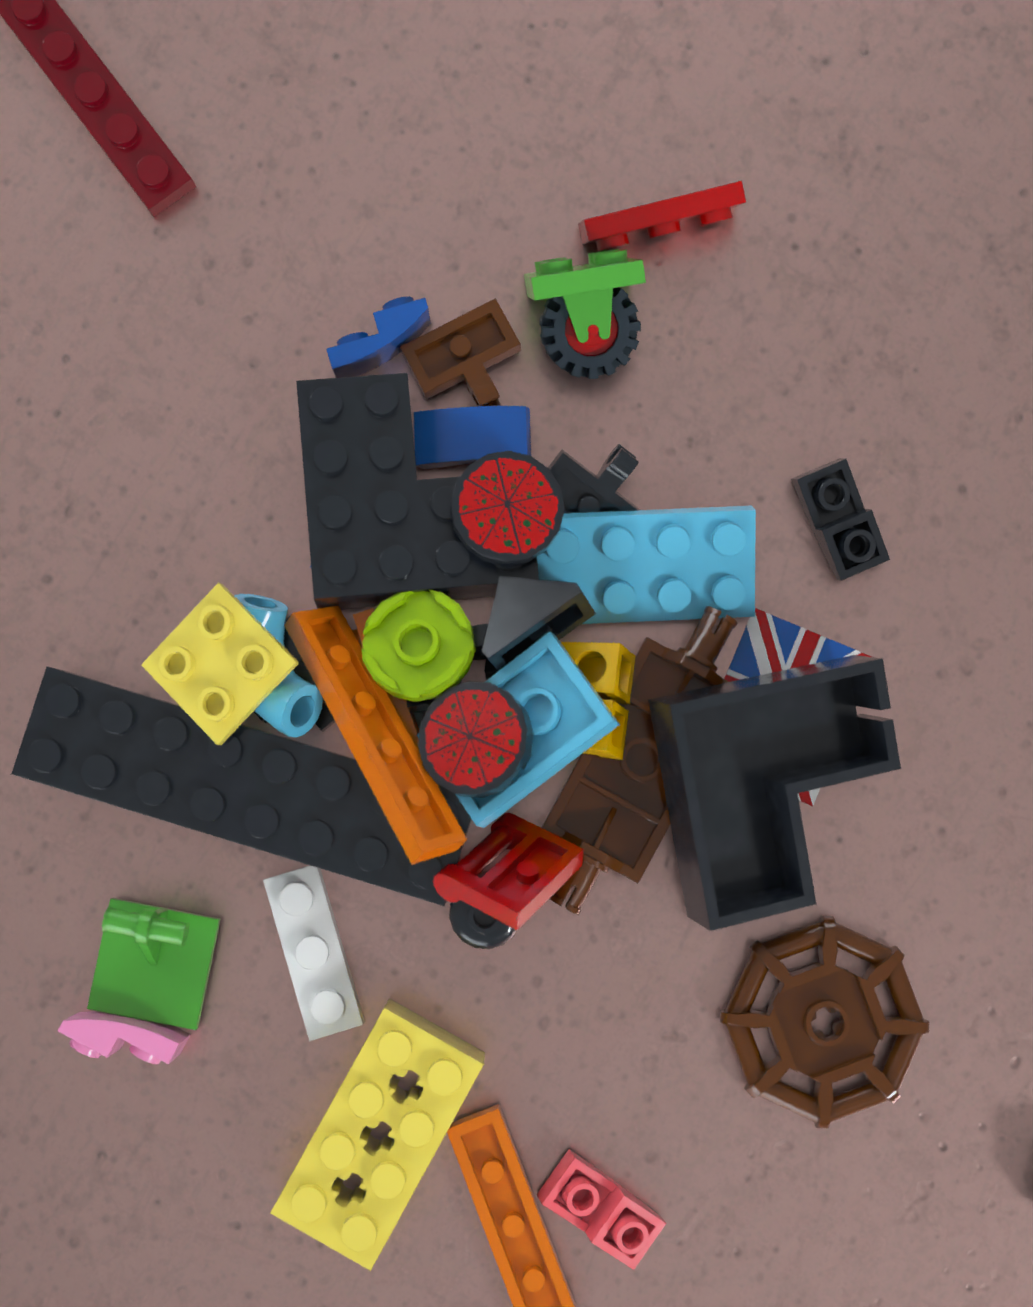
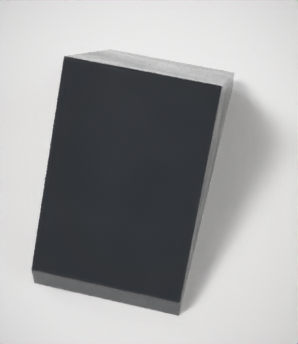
[482,576,596,671]

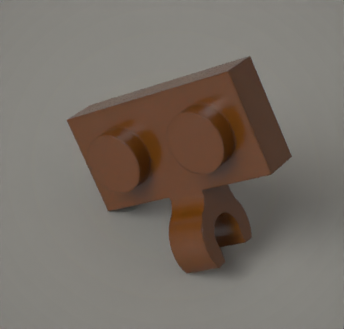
[400,298,521,406]

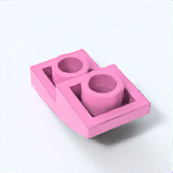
[58,1011,191,1064]

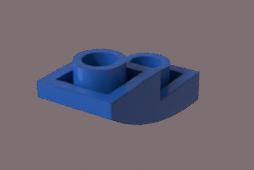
[326,296,431,378]
[414,406,531,469]

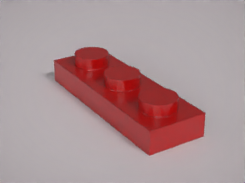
[578,181,746,251]

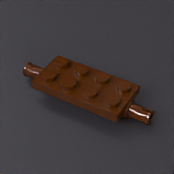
[541,606,738,915]

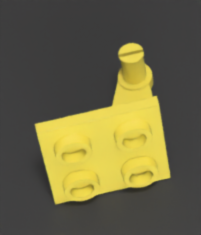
[141,583,299,745]

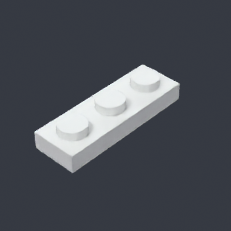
[263,865,365,1041]

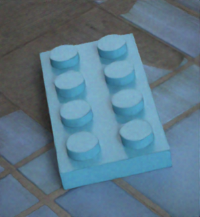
[537,505,756,624]

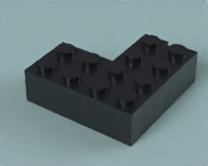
[296,373,539,609]
[648,655,901,931]

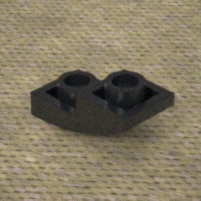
[791,458,890,581]

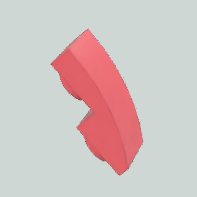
[536,1149,667,1270]

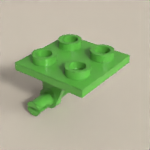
[87,898,221,1030]

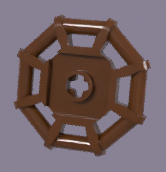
[720,916,929,1129]

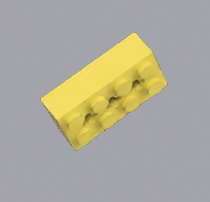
[270,998,485,1271]

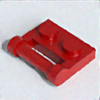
[433,813,584,930]

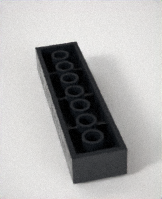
[11,666,472,906]

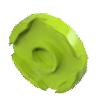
[361,589,475,702]

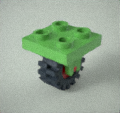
[524,249,646,379]

